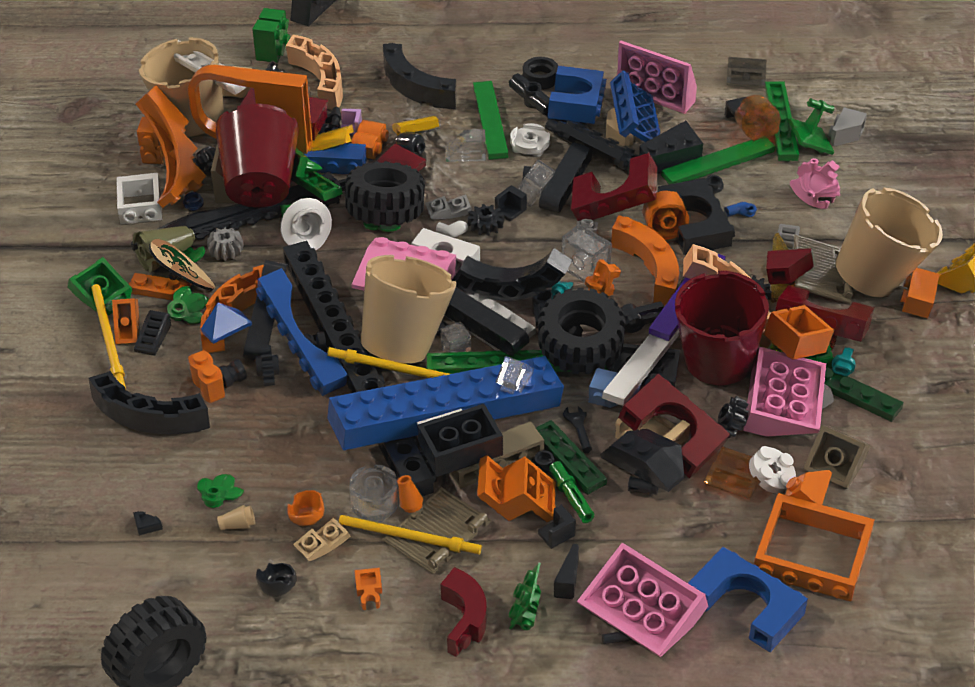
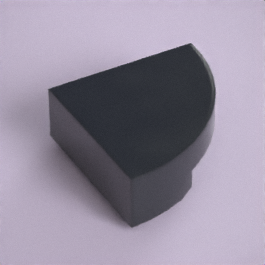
[133,511,163,536]

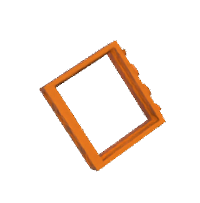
[754,493,875,602]

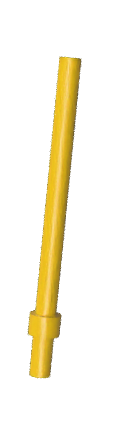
[91,284,126,390]
[327,347,449,378]
[339,515,482,555]

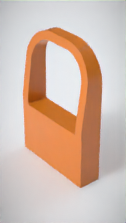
[188,65,313,154]

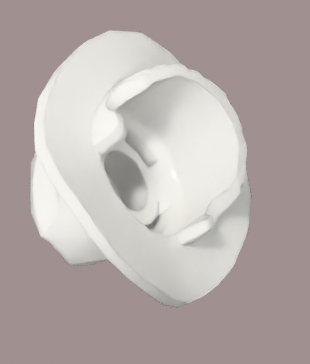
[280,198,332,250]

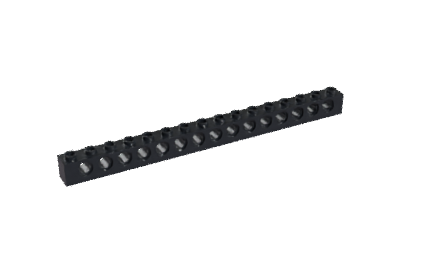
[283,240,436,497]

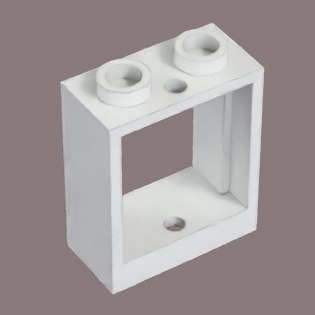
[117,173,162,224]

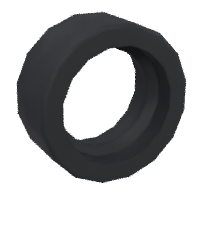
[522,57,558,90]

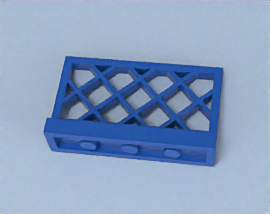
[610,70,660,142]

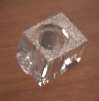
[440,321,471,353]

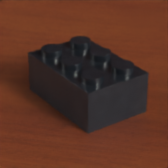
[417,404,503,477]

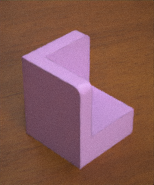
[341,109,362,140]

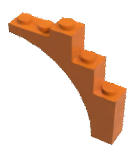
[135,85,206,208]

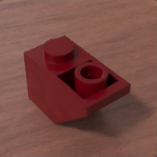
[766,248,814,285]

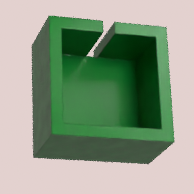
[252,8,290,63]

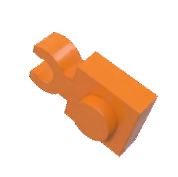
[355,568,382,610]

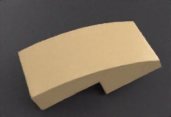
[293,518,351,561]

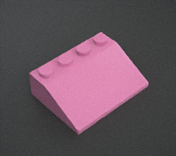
[617,41,697,114]
[351,237,456,291]
[743,347,826,437]
[577,543,708,657]

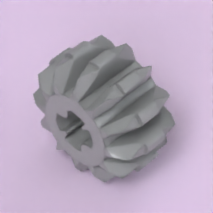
[207,227,244,262]

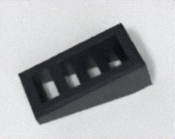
[134,310,171,356]
[554,544,579,599]

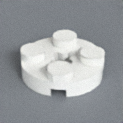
[510,123,550,157]
[749,446,796,494]

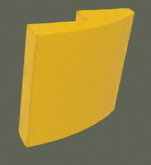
[392,116,439,136]
[309,125,354,151]

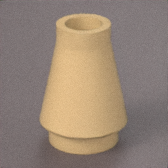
[217,505,255,531]

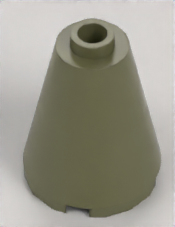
[133,226,195,273]

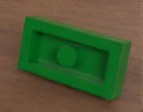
[292,148,322,178]

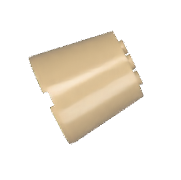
[139,37,224,137]
[836,187,943,297]
[361,255,456,363]

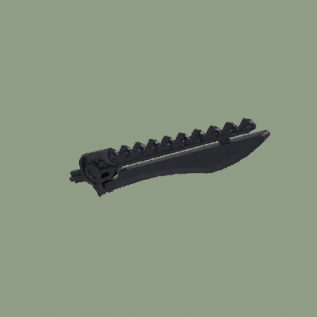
[131,172,346,251]

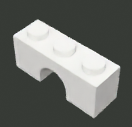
[411,228,480,273]

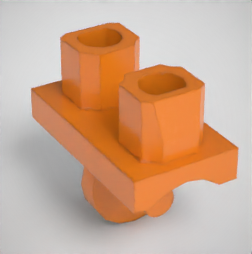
[584,259,621,296]

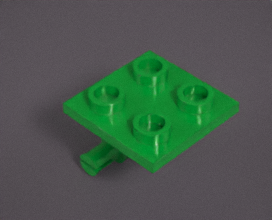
[788,98,835,155]

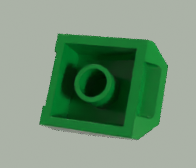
[67,257,132,315]

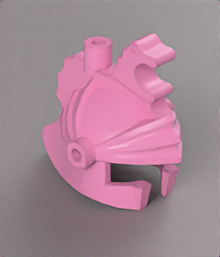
[790,158,840,209]

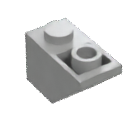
[828,107,867,146]

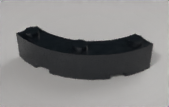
[383,43,457,109]
[452,248,572,301]
[88,371,210,434]

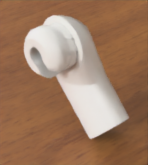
[436,220,468,238]

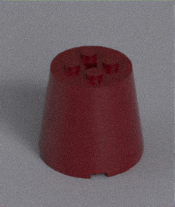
[216,104,299,207]
[675,271,769,385]

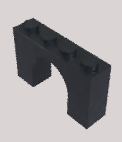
[657,178,735,255]

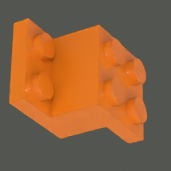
[477,455,556,522]

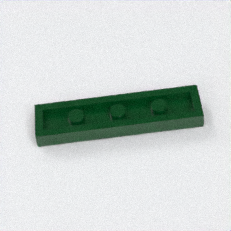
[824,366,904,422]
[536,420,607,495]

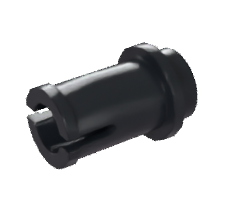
[628,476,659,497]

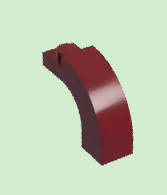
[440,567,487,657]

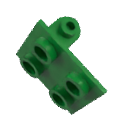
[508,562,541,630]

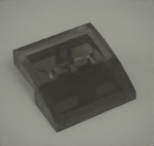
[726,57,767,88]

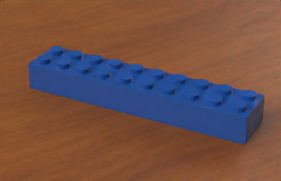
[327,356,564,451]

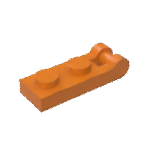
[129,273,192,301]

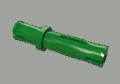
[549,461,595,523]

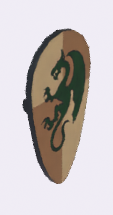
[149,239,215,291]

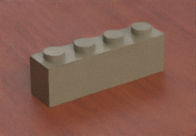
[449,421,544,489]

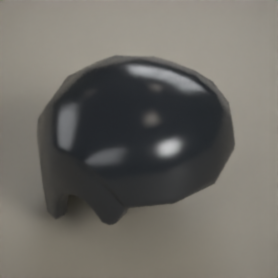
[256,563,297,597]

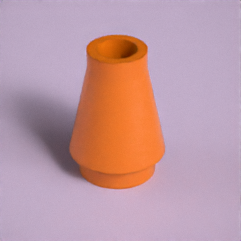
[397,475,423,513]

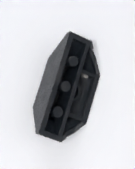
[600,429,685,492]

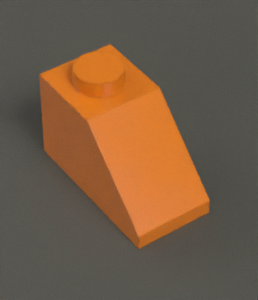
[112,298,139,344]
[785,470,832,505]

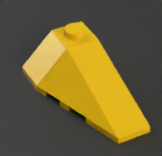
[937,243,975,294]

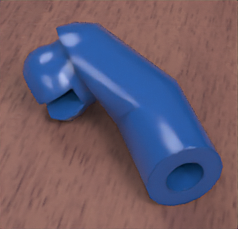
[724,202,757,217]

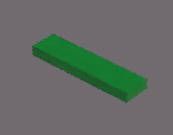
[291,172,343,201]

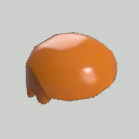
[287,490,325,526]

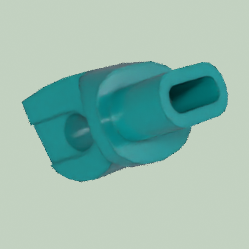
[551,281,573,300]
[832,347,856,376]

